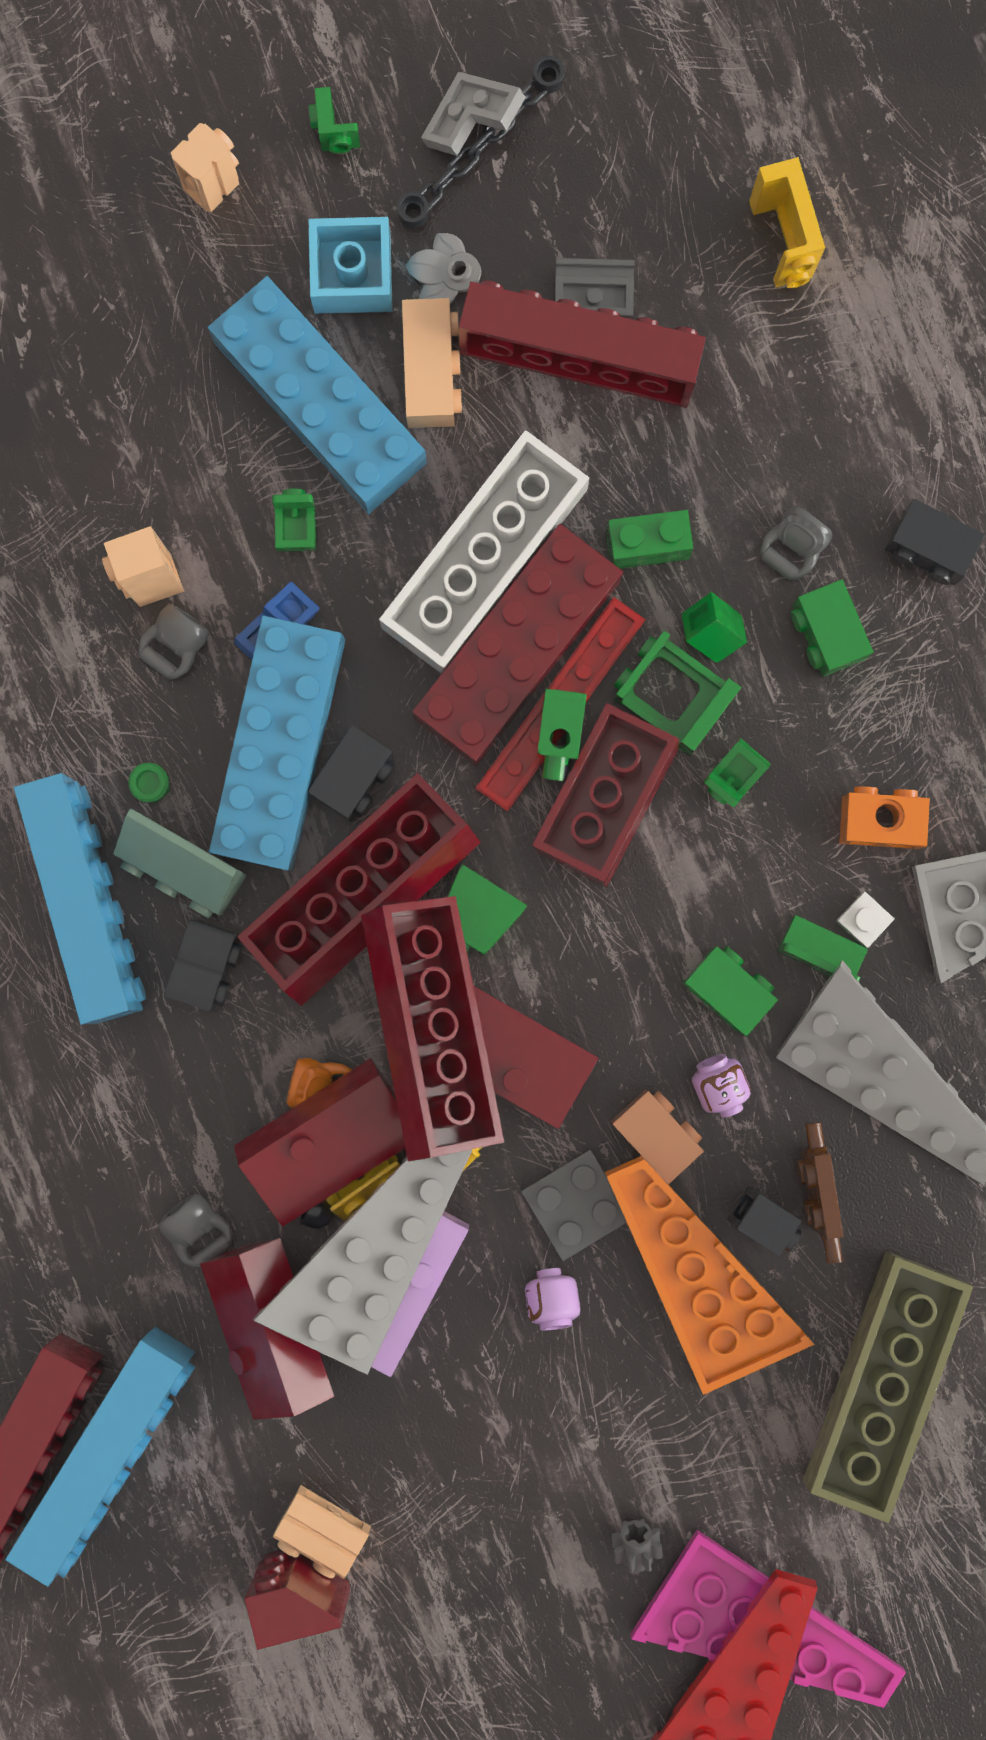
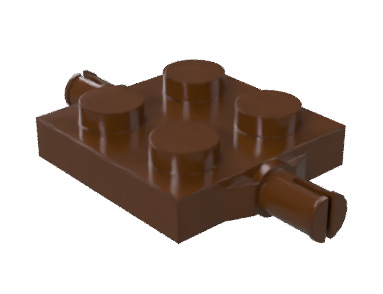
[797,1122,844,1264]

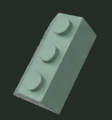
[113,808,247,919]

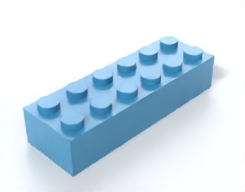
[207,276,427,515]
[209,615,346,871]
[14,773,146,1025]
[5,1327,195,1587]

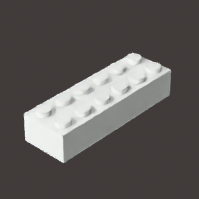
[379,430,589,674]

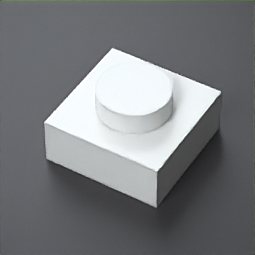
[835,892,894,948]

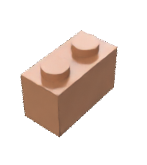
[610,1089,704,1184]

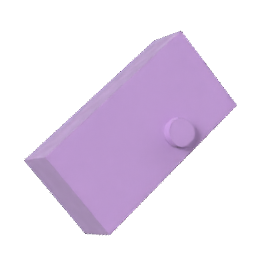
[371,1211,469,1377]

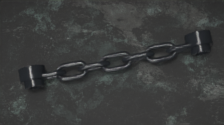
[397,56,564,228]

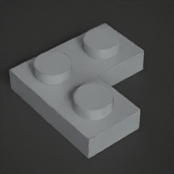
[421,72,526,156]

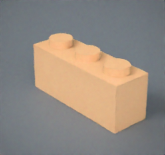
[402,298,462,428]
[102,526,184,607]

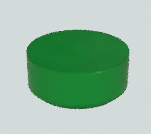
[128,762,170,803]

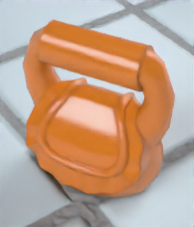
[286,1058,352,1108]

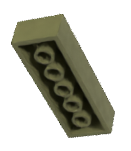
[803,1251,973,1523]

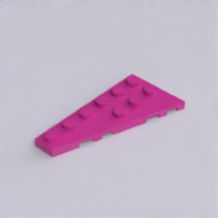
[630,1529,906,1708]

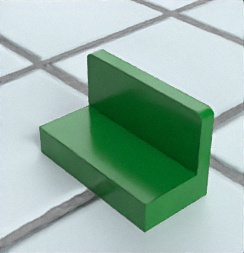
[777,915,868,982]

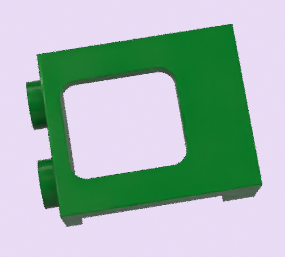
[614,631,742,756]

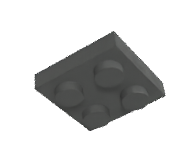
[521,1148,627,1261]

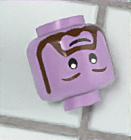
[692,1054,751,1117]
[525,1268,580,1331]

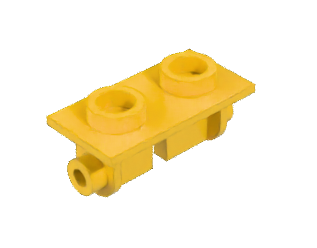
[326,1155,401,1221]

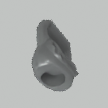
[759,505,833,581]
[138,604,208,680]
[158,1194,233,1269]

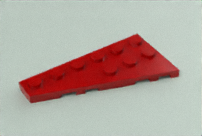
[651,1569,818,1740]

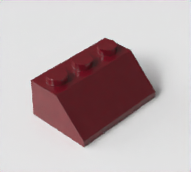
[244,1550,350,1650]

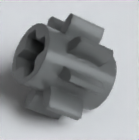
[612,1519,663,1574]

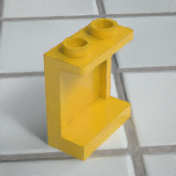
[749,157,825,288]

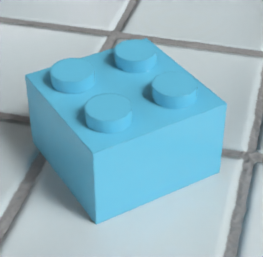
[309,217,392,314]

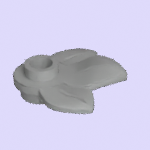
[406,233,481,304]

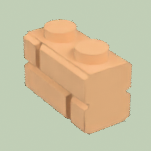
[171,123,239,212]
[273,1485,371,1579]

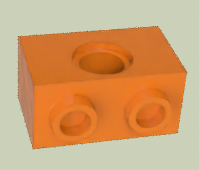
[839,787,930,849]

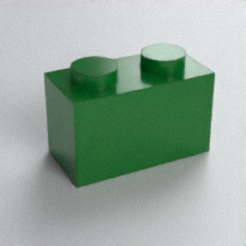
[606,510,694,569]
[791,579,874,677]
[682,946,778,1037]

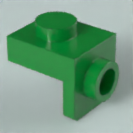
[309,87,360,154]
[272,489,316,551]
[704,738,771,807]

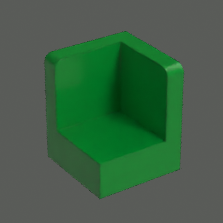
[681,592,747,663]

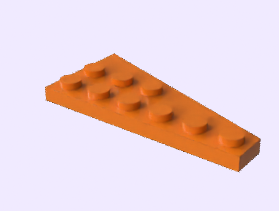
[605,1156,815,1395]

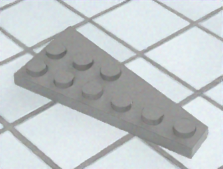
[912,851,986,984]
[776,960,986,1185]
[252,1149,473,1375]

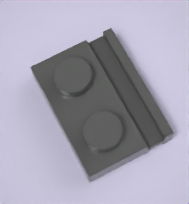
[555,258,635,319]

